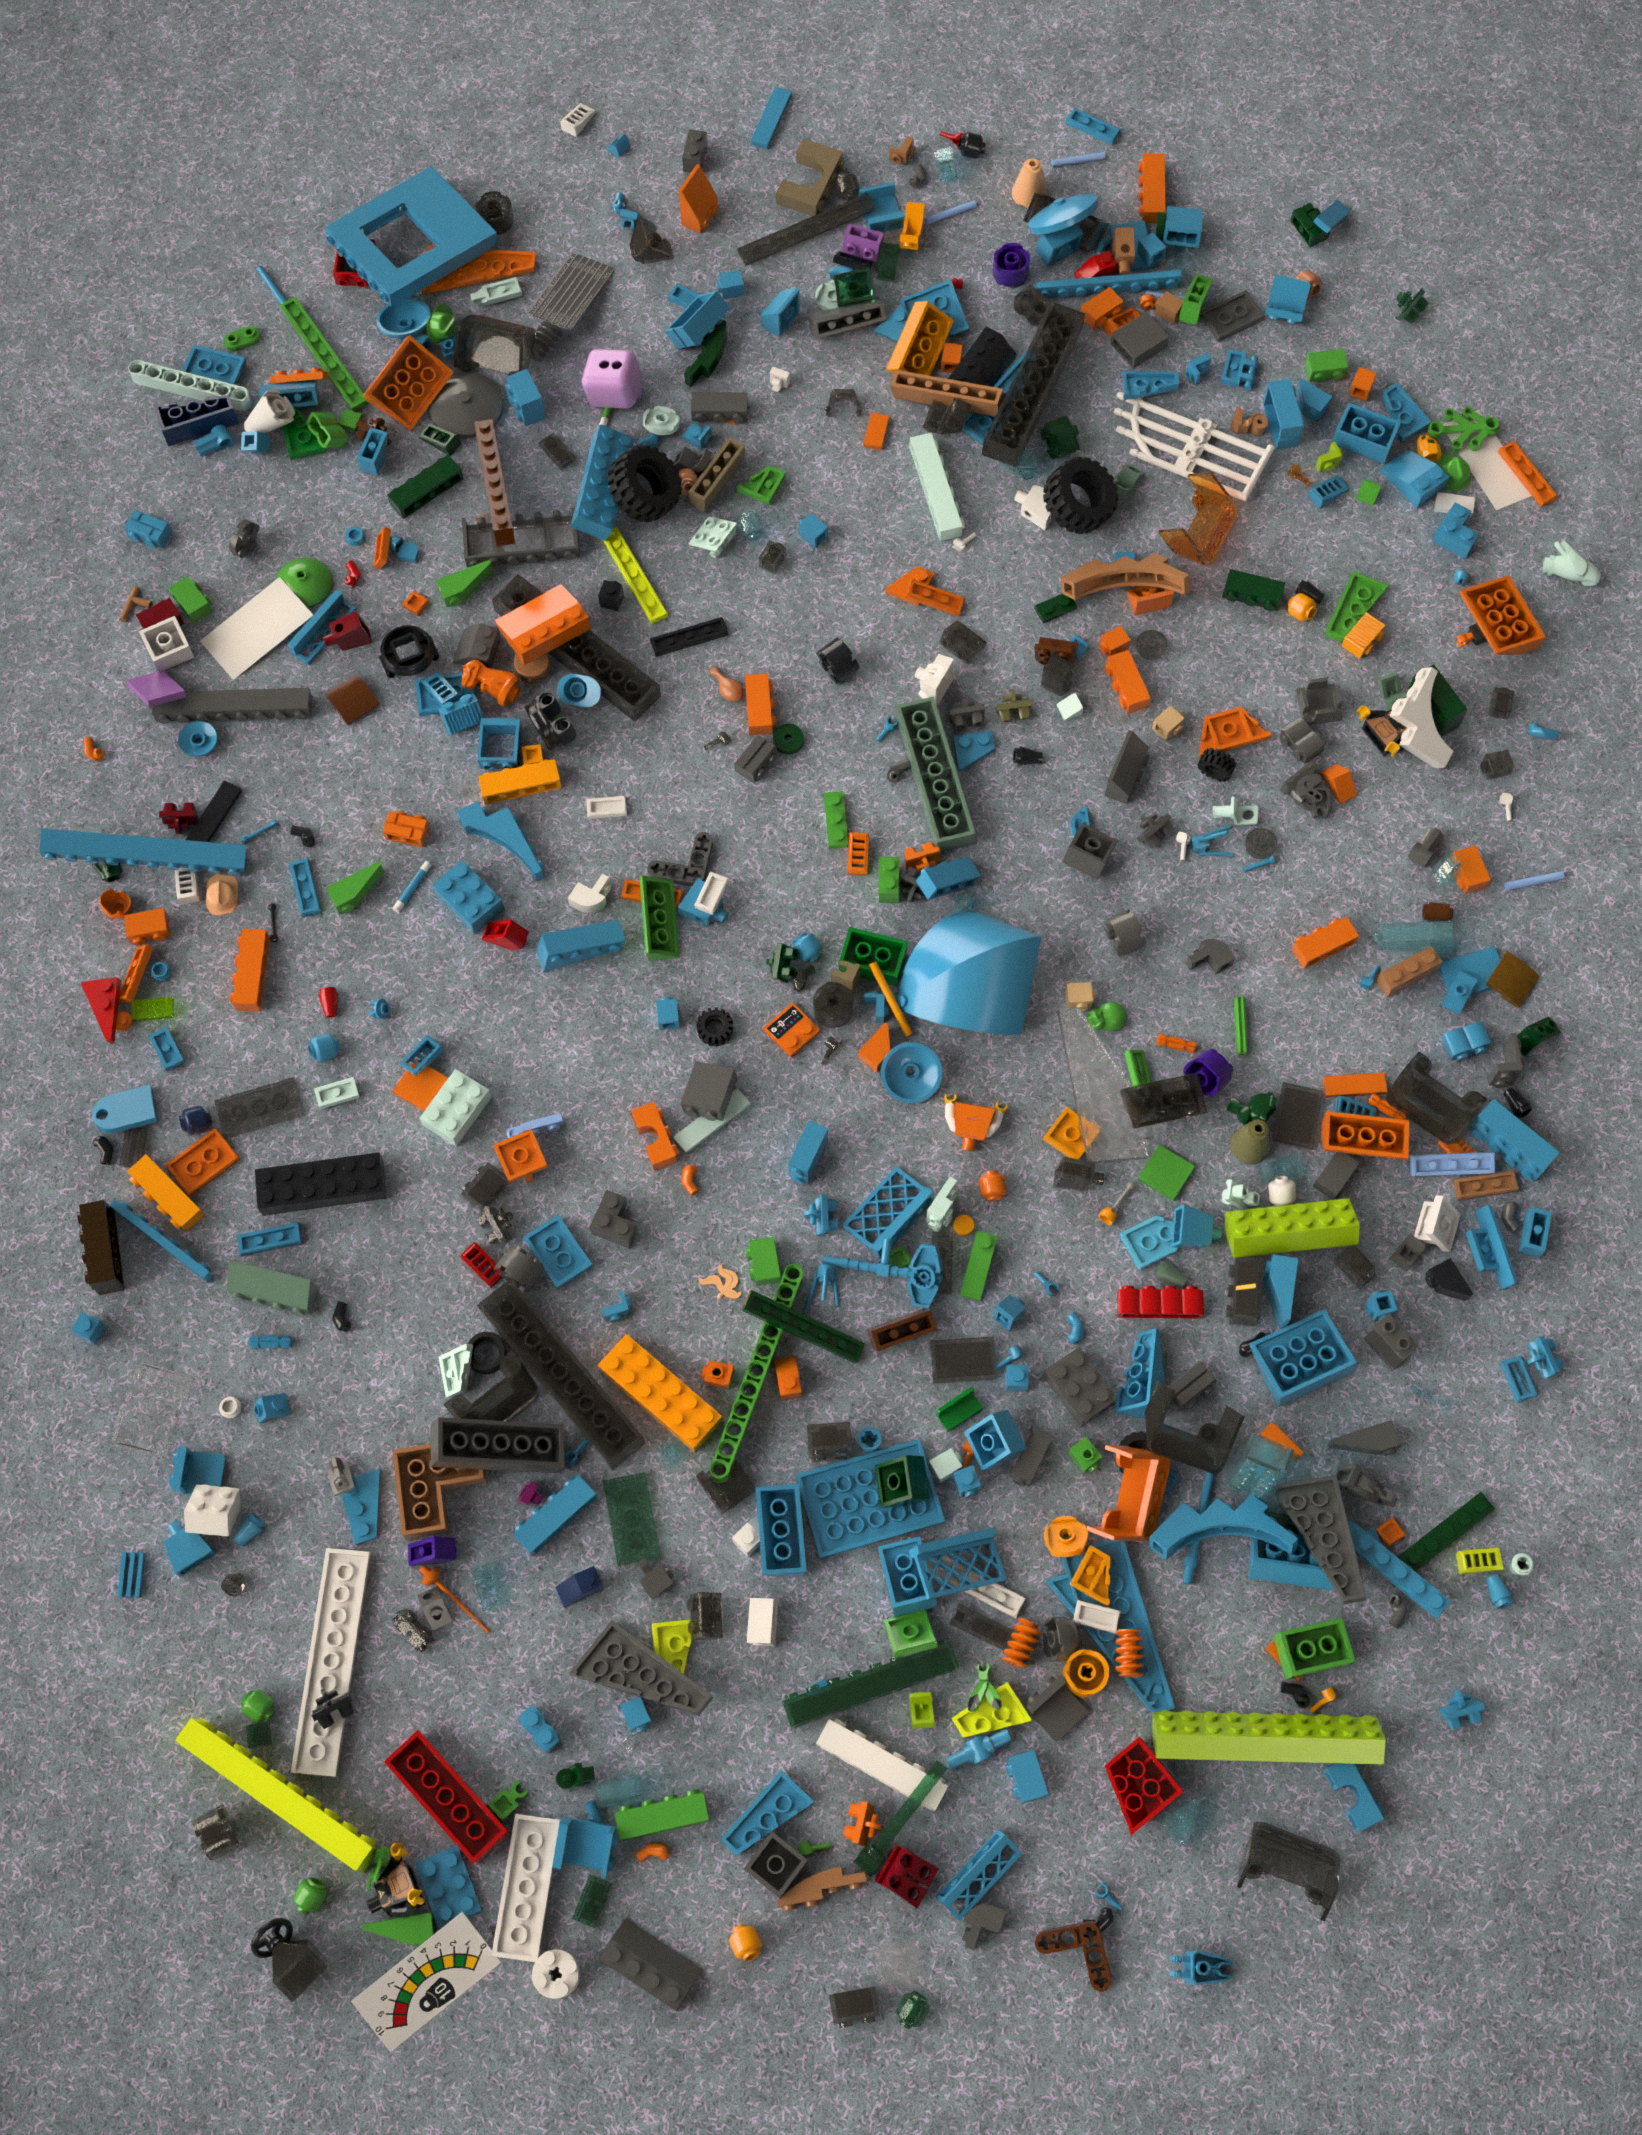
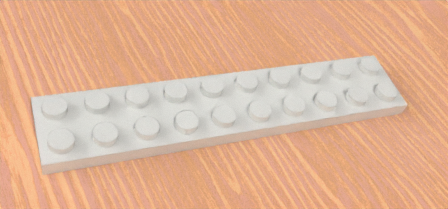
[291,1548,371,1778]

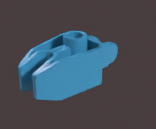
[1170,1950,1234,1985]

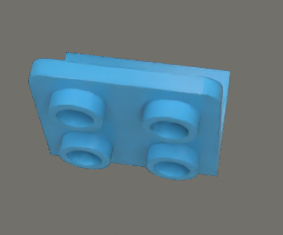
[1265,275,1310,324]
[169,1446,226,1495]

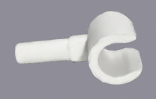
[952,533,977,552]
[1499,793,1513,821]
[1176,832,1191,861]

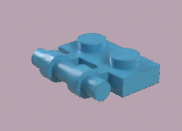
[1220,349,1259,391]

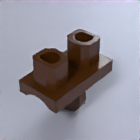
[355,417,392,445]

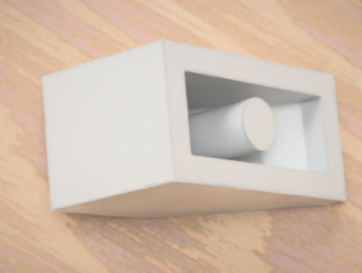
[732,1515,760,1557]

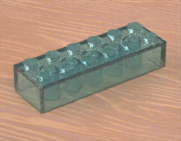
[1223,1433,1294,1500]

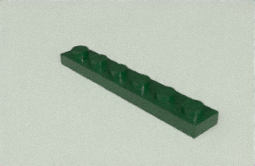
[742,1290,865,1364]
[1389,1492,1495,1588]

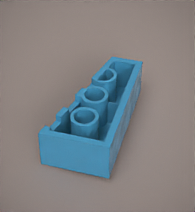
[537,919,626,972]

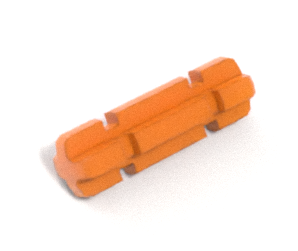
[1156,1033,1197,1054]
[1368,1094,1407,1120]

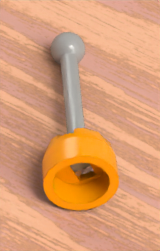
[1098,1182,1135,1225]

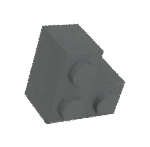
[590,1190,638,1249]

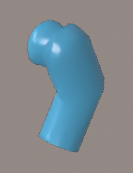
[1528,723,1559,740]
[585,1799,603,1823]

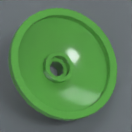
[276,558,332,608]

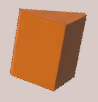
[1126,586,1174,616]

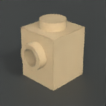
[1152,706,1184,741]
[1065,982,1096,1011]

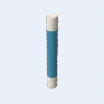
[392,861,432,913]

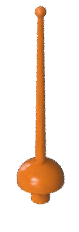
[419,1564,490,1633]

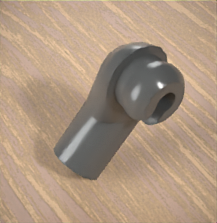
[887,759,911,782]
[1501,1201,1520,1233]
[1389,1593,1407,1628]

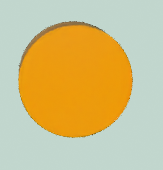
[953,1215,974,1237]

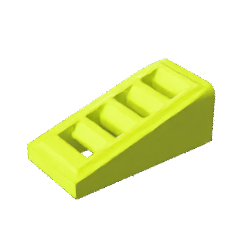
[1456,1548,1504,1575]

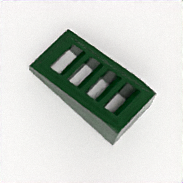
[418,423,461,456]

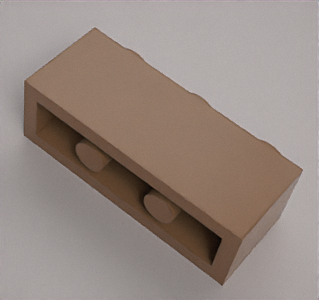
[1376,946,1442,998]

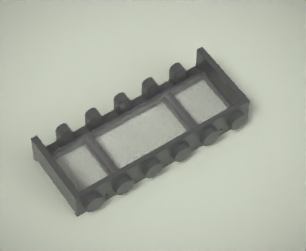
[462,508,580,567]

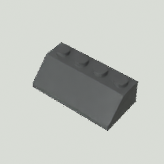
[599,1918,702,2011]

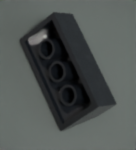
[948,326,1016,387]

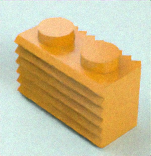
[1342,612,1385,659]

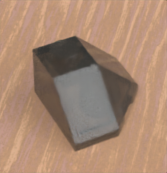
[629,217,674,264]

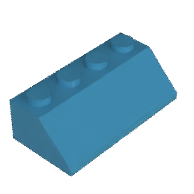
[755,1484,807,1578]
[1249,1534,1335,1591]

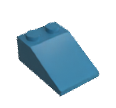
[1380,449,1449,508]
[1261,1254,1298,1329]
[878,1536,937,1617]

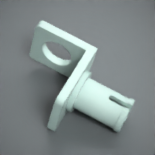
[1213,796,1259,825]

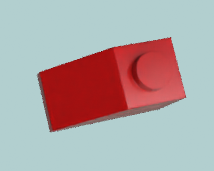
[1074,251,1117,279]
[481,920,529,950]

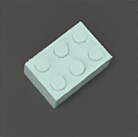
[420,1069,492,1146]

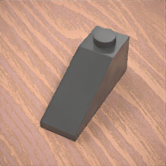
[1328,1420,1401,1456]

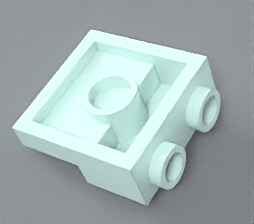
[926,1177,958,1232]

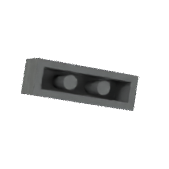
[691,392,748,423]

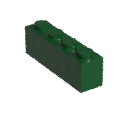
[387,454,464,519]

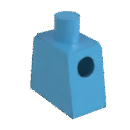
[678,878,729,926]
[1171,1205,1222,1248]
[164,1520,216,1577]

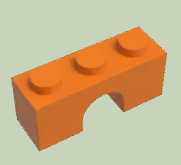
[631,1102,679,1171]

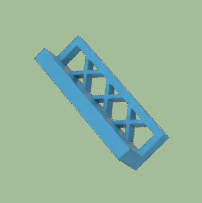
[287,590,357,665]
[935,1830,1023,1921]

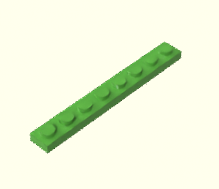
[280,297,369,411]

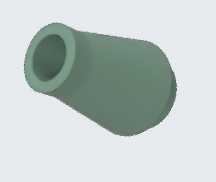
[1154,1261,1187,1288]

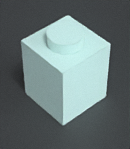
[928,1448,963,1483]

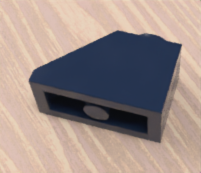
[556,1566,604,1608]

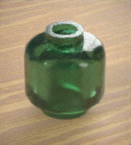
[896,1991,930,2029]

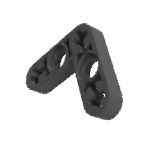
[647,832,713,887]

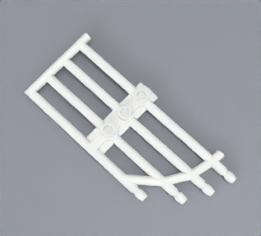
[1114,392,1275,502]

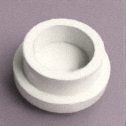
[219,1397,241,1418]

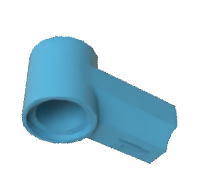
[193,425,234,457]

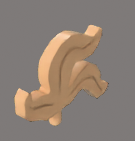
[699,1265,742,1299]

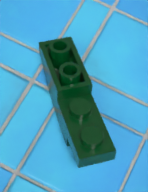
[684,320,727,387]

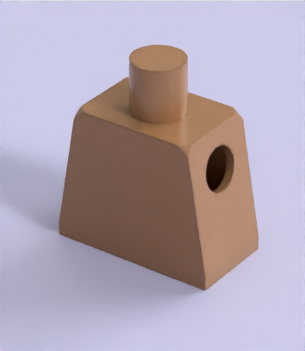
[1111,227,1135,275]

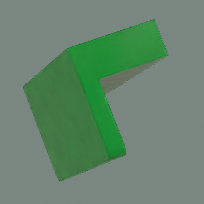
[936,1387,983,1432]

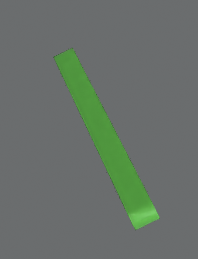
[710,1264,803,1483]

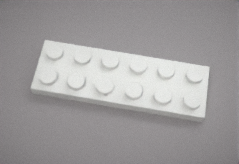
[491,1814,560,1962]

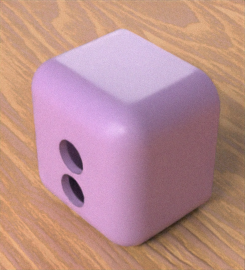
[581,349,643,408]

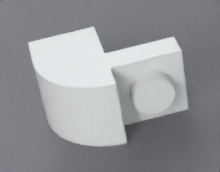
[568,874,611,913]

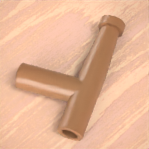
[119,586,152,622]

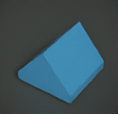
[607,134,630,157]

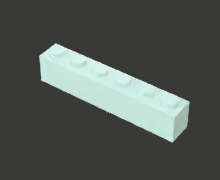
[910,433,965,541]

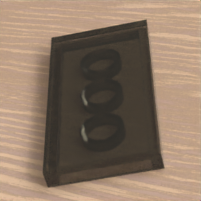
[214,1077,305,1139]

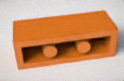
[1104,650,1151,714]
[745,673,776,735]
[1292,917,1359,969]

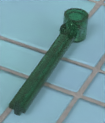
[853,1760,948,1877]

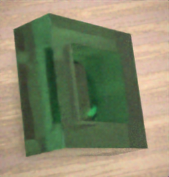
[246,1721,272,1749]

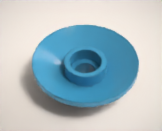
[178,721,218,757]

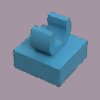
[619,208,642,230]

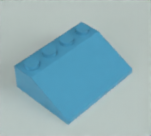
[1249,1309,1357,1407]

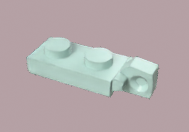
[470,277,523,307]

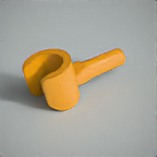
[1309,1687,1336,1714]

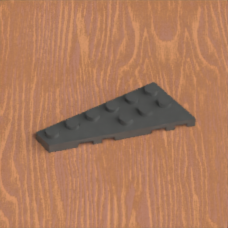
[1271,1475,1366,1604]
[569,1620,713,1716]

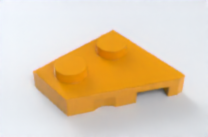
[1069,1545,1110,1606]

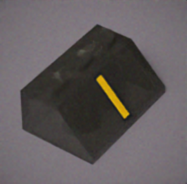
[1225,1255,1264,1327]

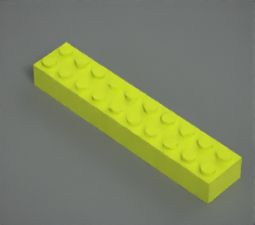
[175,1717,377,1873]

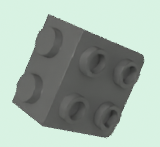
[1487,1033,1525,1088]
[1026,1676,1087,1741]

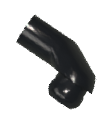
[1239,1332,1267,1357]

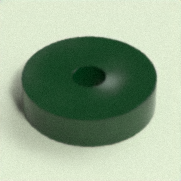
[1156,212,1165,242]
[773,724,804,755]

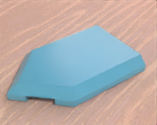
[1120,1215,1178,1270]

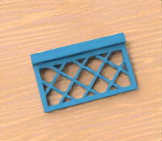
[842,1166,935,1260]
[909,1527,1007,1600]

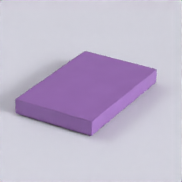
[126,670,186,707]

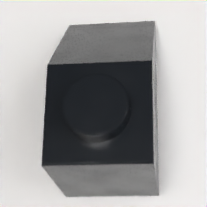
[1425,1258,1473,1301]

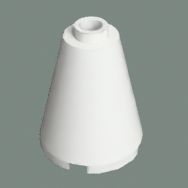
[244,389,295,434]

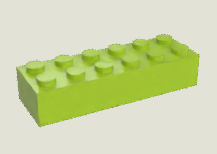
[1224,1198,1360,1258]

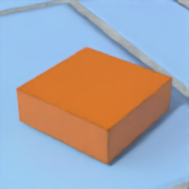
[402,591,429,616]
[1376,1517,1406,1548]

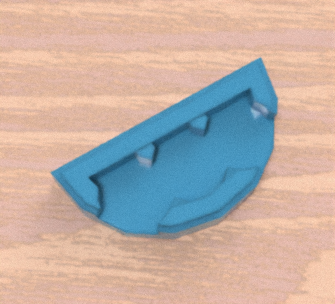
[1070,807,1091,837]

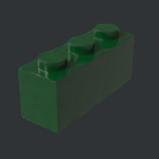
[1222,569,1286,611]

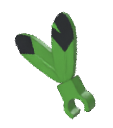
[968,1663,1002,1712]

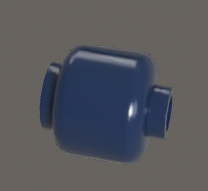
[179,1106,212,1135]

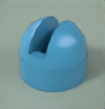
[389,536,404,553]
[1454,570,1471,586]

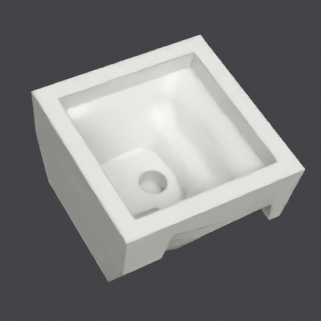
[915,654,954,707]

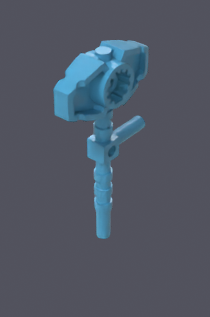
[822,1238,944,1308]

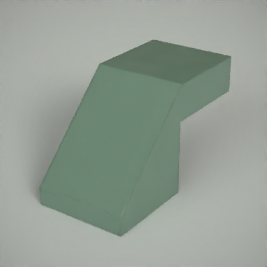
[1113,464,1145,497]
[1378,672,1407,710]

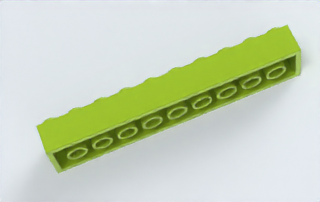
[1152,1710,1386,1764]

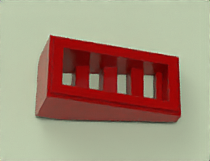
[460,1242,502,1288]

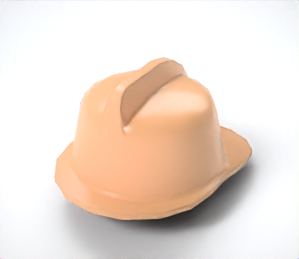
[206,874,238,915]

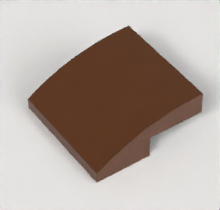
[325,674,380,725]

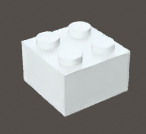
[139,616,195,671]
[184,1484,240,1536]

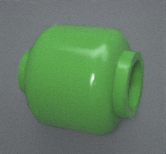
[241,1689,275,1724]
[293,1877,328,1914]

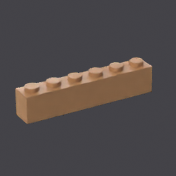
[891,370,1005,417]

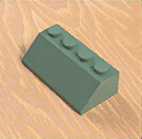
[227,1260,319,1316]

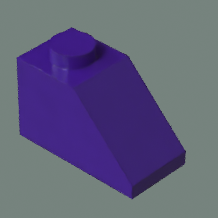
[408,1536,457,1566]

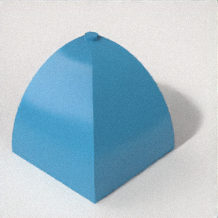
[896,910,1042,1035]

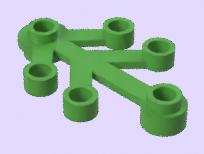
[1428,407,1500,453]

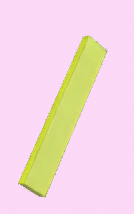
[603,527,668,625]

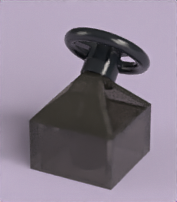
[251,1918,327,2002]

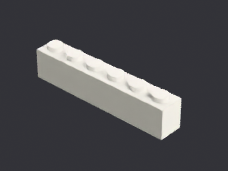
[816,1718,948,1812]

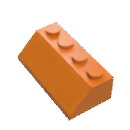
[1321,1111,1409,1160]

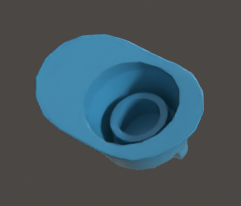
[557,674,601,707]

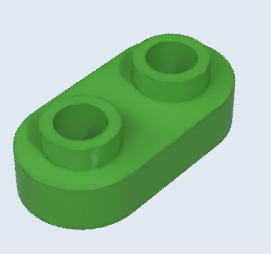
[224,326,260,352]

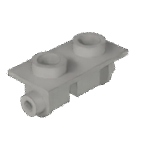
[328,1456,355,1496]

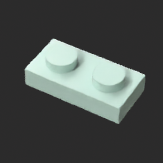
[314,1077,360,1110]

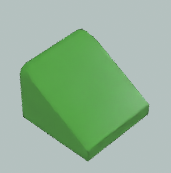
[1356,479,1381,505]

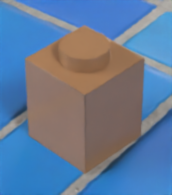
[1154,291,1183,325]

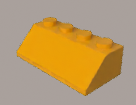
[886,301,954,376]

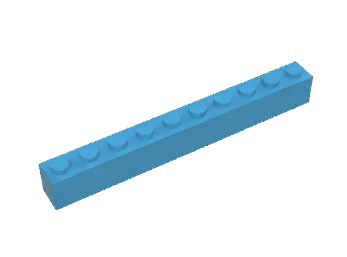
[39,828,248,875]

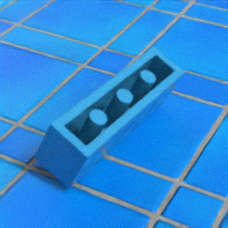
[513,1475,598,1557]

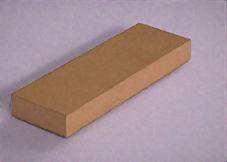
[1452,1170,1519,1201]

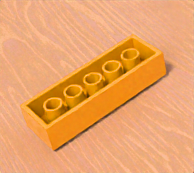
[598,1334,723,1453]

